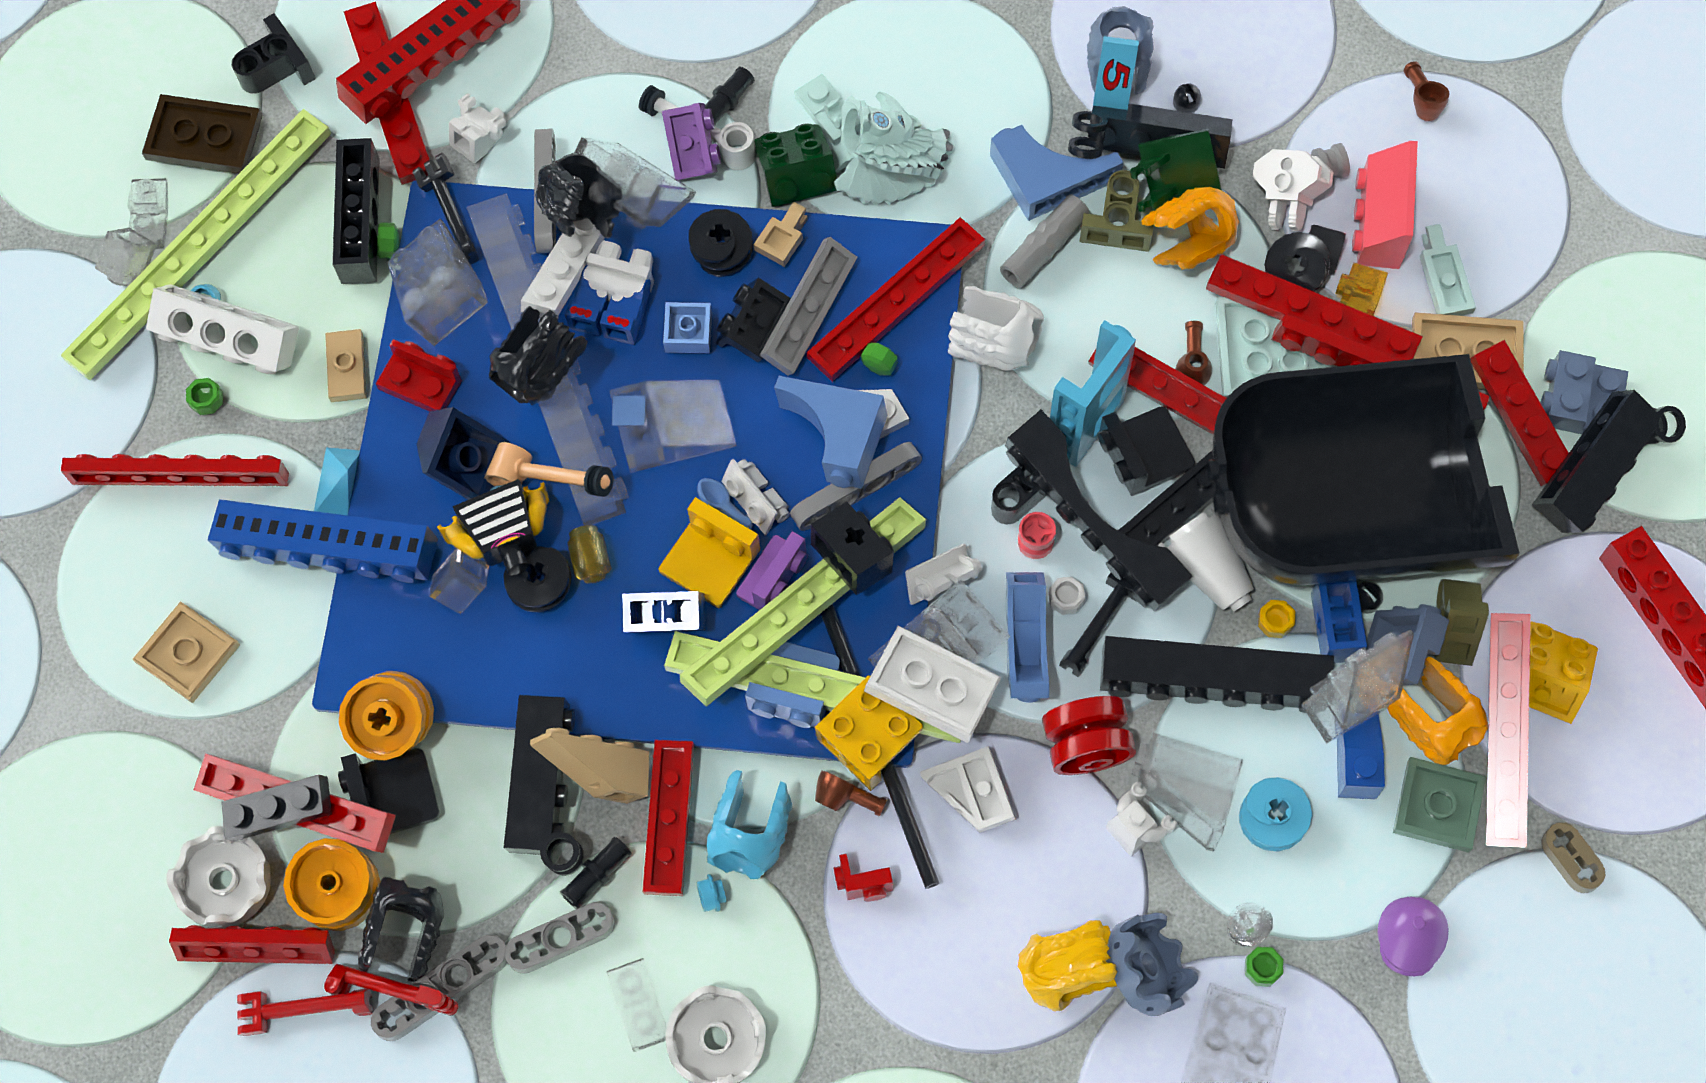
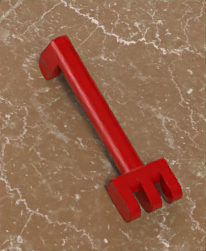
[324,964,458,1016]
[237,989,373,1036]

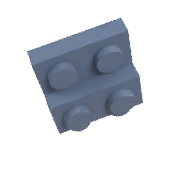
[1540,350,1629,435]
[1355,604,1449,686]

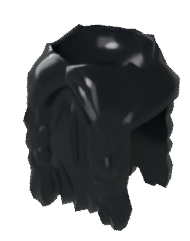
[535,153,623,238]
[489,306,588,405]
[358,876,444,982]

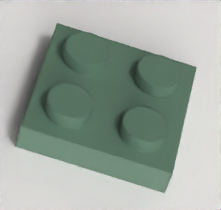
[1392,757,1487,853]

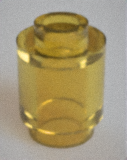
[567,525,611,583]

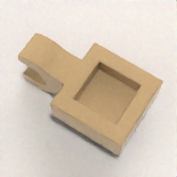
[754,202,808,267]

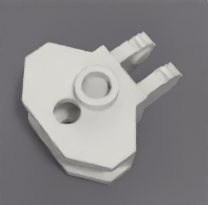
[1252,149,1334,231]

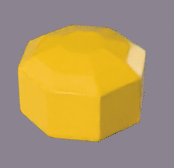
[1258,600,1295,638]

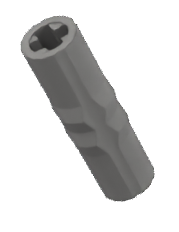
[1000,195,1090,288]

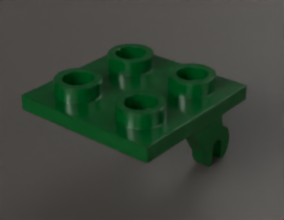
[1129,129,1222,212]

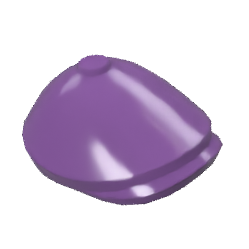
[1378,897,1449,977]

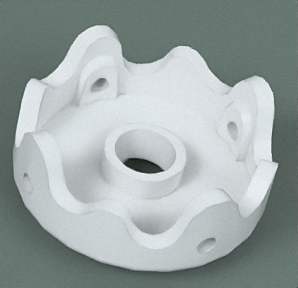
[166,826,271,929]
[665,985,766,1083]

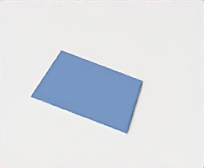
[612,396,645,426]

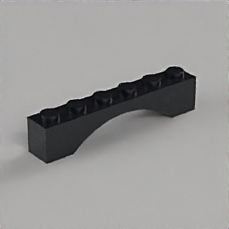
[1005,409,1192,611]

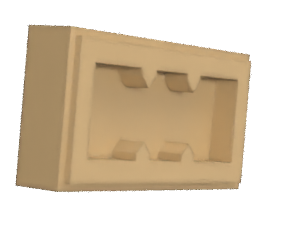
[325,329,367,402]

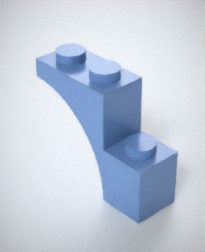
[1006,572,1049,703]

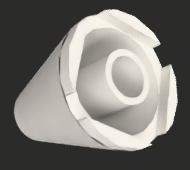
[1158,507,1254,612]

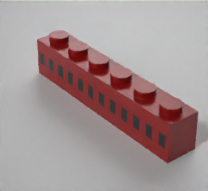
[336,0,520,124]

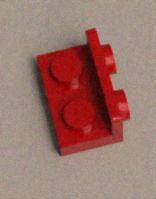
[376,339,462,412]

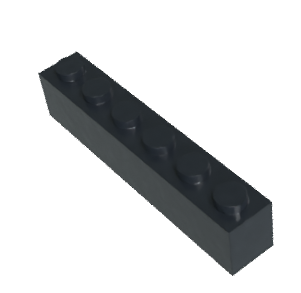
[1100,636,1334,714]

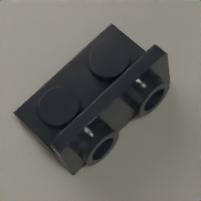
[715,277,791,362]

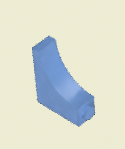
[990,125,1123,221]
[774,376,888,489]

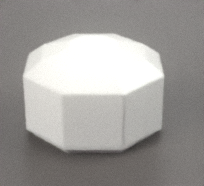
[1048,576,1085,615]

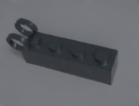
[1068,103,1233,169]
[1532,390,1686,533]
[503,695,584,876]

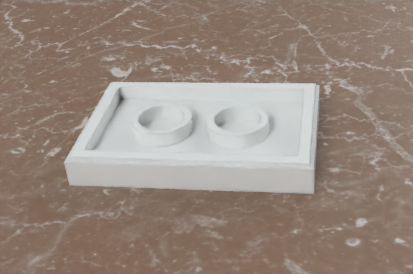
[864,626,1001,743]

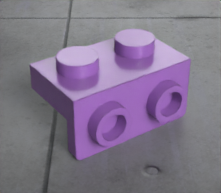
[662,102,721,180]
[736,531,808,610]

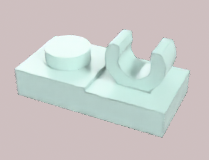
[794,74,861,146]

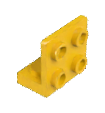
[658,497,760,608]
[1529,621,1598,724]
[815,675,923,791]

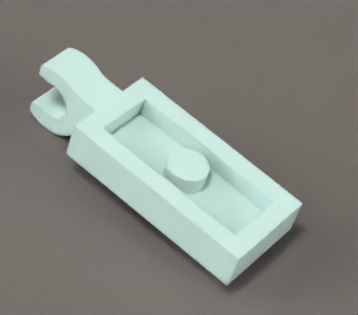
[1419,224,1476,316]

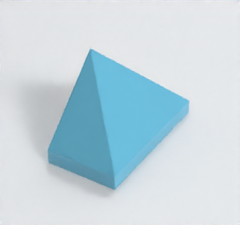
[314,447,360,515]

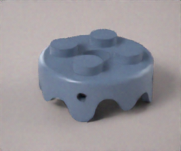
[1106,913,1198,1016]

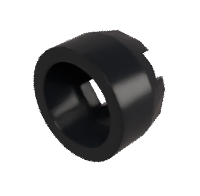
[1173,83,1201,113]
[1357,581,1383,614]

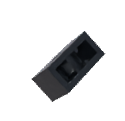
[811,502,894,595]

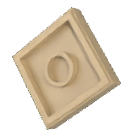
[132,601,240,704]

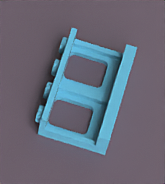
[1050,320,1136,467]

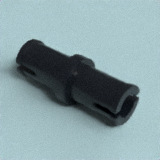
[705,66,755,126]
[560,837,632,909]

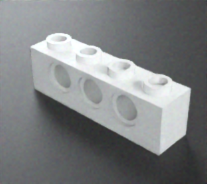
[146,284,299,374]

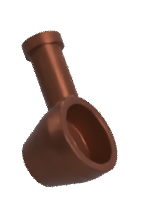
[1403,61,1450,121]
[1176,320,1212,385]
[815,770,887,816]

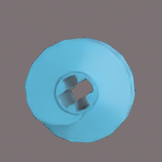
[1239,777,1312,852]

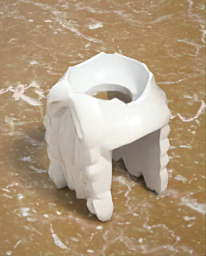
[948,286,1045,371]

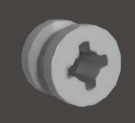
[1311,143,1350,179]

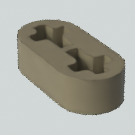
[1541,823,1606,893]

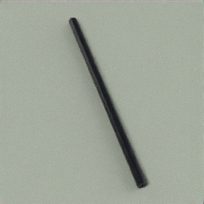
[820,604,939,889]

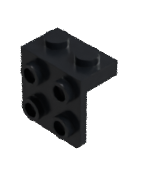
[1097,406,1195,496]
[338,748,440,834]

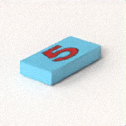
[1093,36,1139,110]

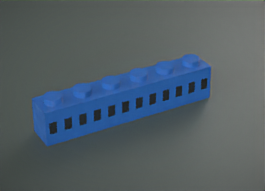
[207,499,438,583]

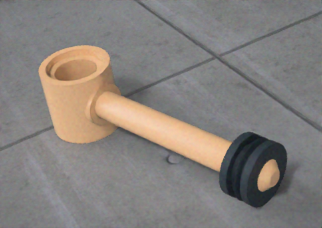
[485,442,614,497]

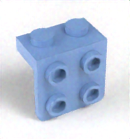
[745,642,840,728]

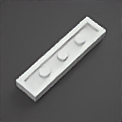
[521,218,605,317]

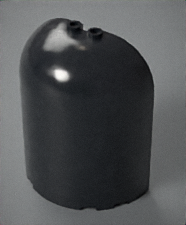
[1206,354,1520,585]

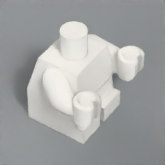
[449,93,506,164]
[1106,782,1177,857]

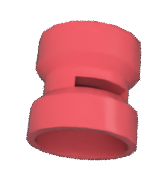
[1018,512,1056,559]

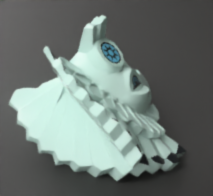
[831,91,954,205]

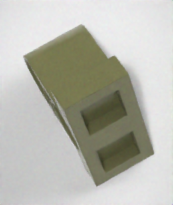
[1079,170,1154,252]
[1434,579,1489,666]

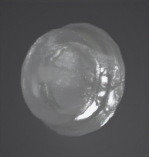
[1227,902,1273,947]

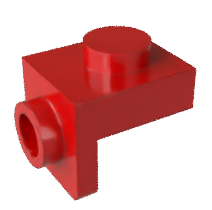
[833,853,893,902]

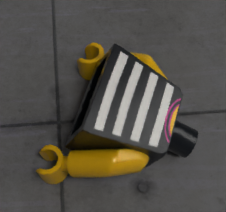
[437,479,549,575]

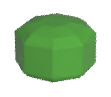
[377,223,399,258]
[861,343,898,375]
[186,378,223,415]
[1245,947,1283,987]

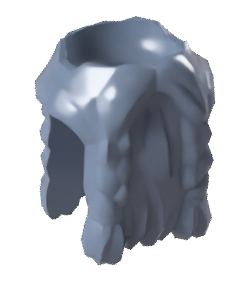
[1087,6,1154,94]

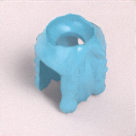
[707,770,793,879]

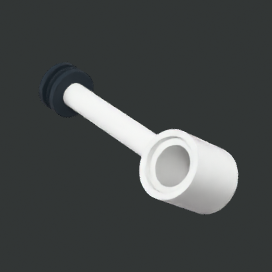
[638,85,756,170]

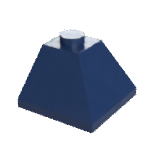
[416,407,510,500]

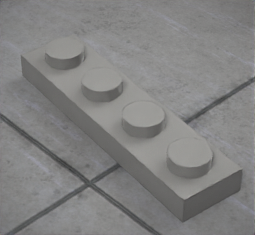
[760,237,857,376]

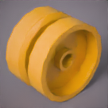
[339,671,434,761]
[283,838,380,931]

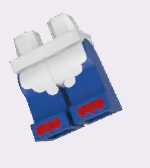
[564,240,654,345]

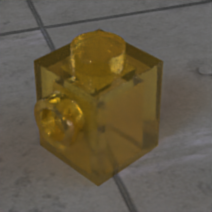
[1335,262,1388,316]

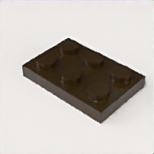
[142,94,263,174]

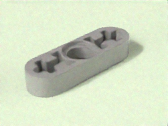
[504,902,614,974]

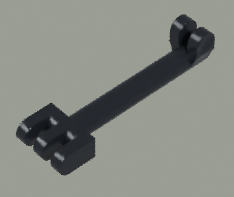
[413,152,479,265]
[1059,572,1137,677]

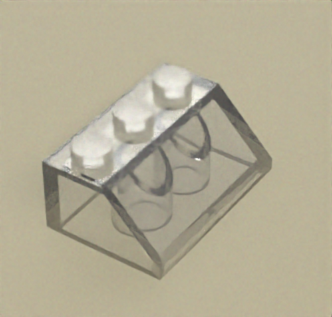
[572,137,696,229]

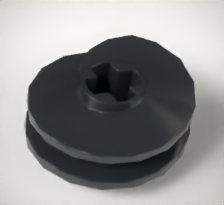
[689,209,753,277]
[1264,232,1332,292]
[503,546,572,613]

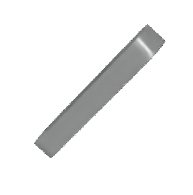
[534,128,556,254]
[790,442,922,531]
[371,935,507,1041]

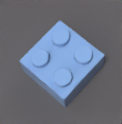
[663,302,712,353]

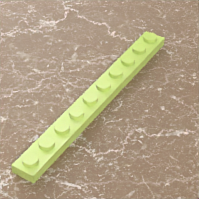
[61,109,331,380]

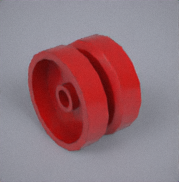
[1042,696,1136,776]

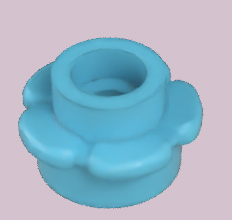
[697,874,726,912]

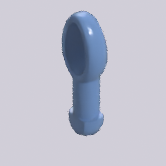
[697,478,753,530]

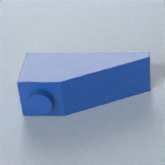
[1335,686,1385,799]

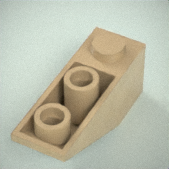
[530,728,649,804]

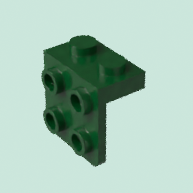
[754,123,837,207]

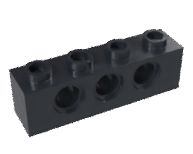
[332,138,380,284]

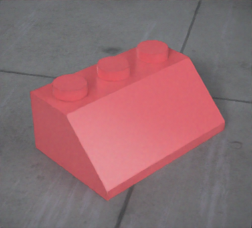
[1352,141,1418,269]

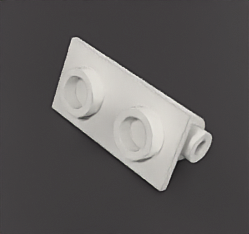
[721,459,790,535]
[905,543,982,605]

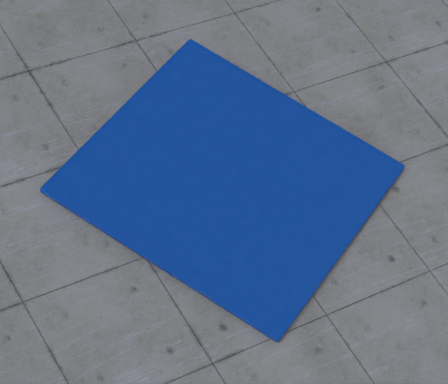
[312,180,962,768]

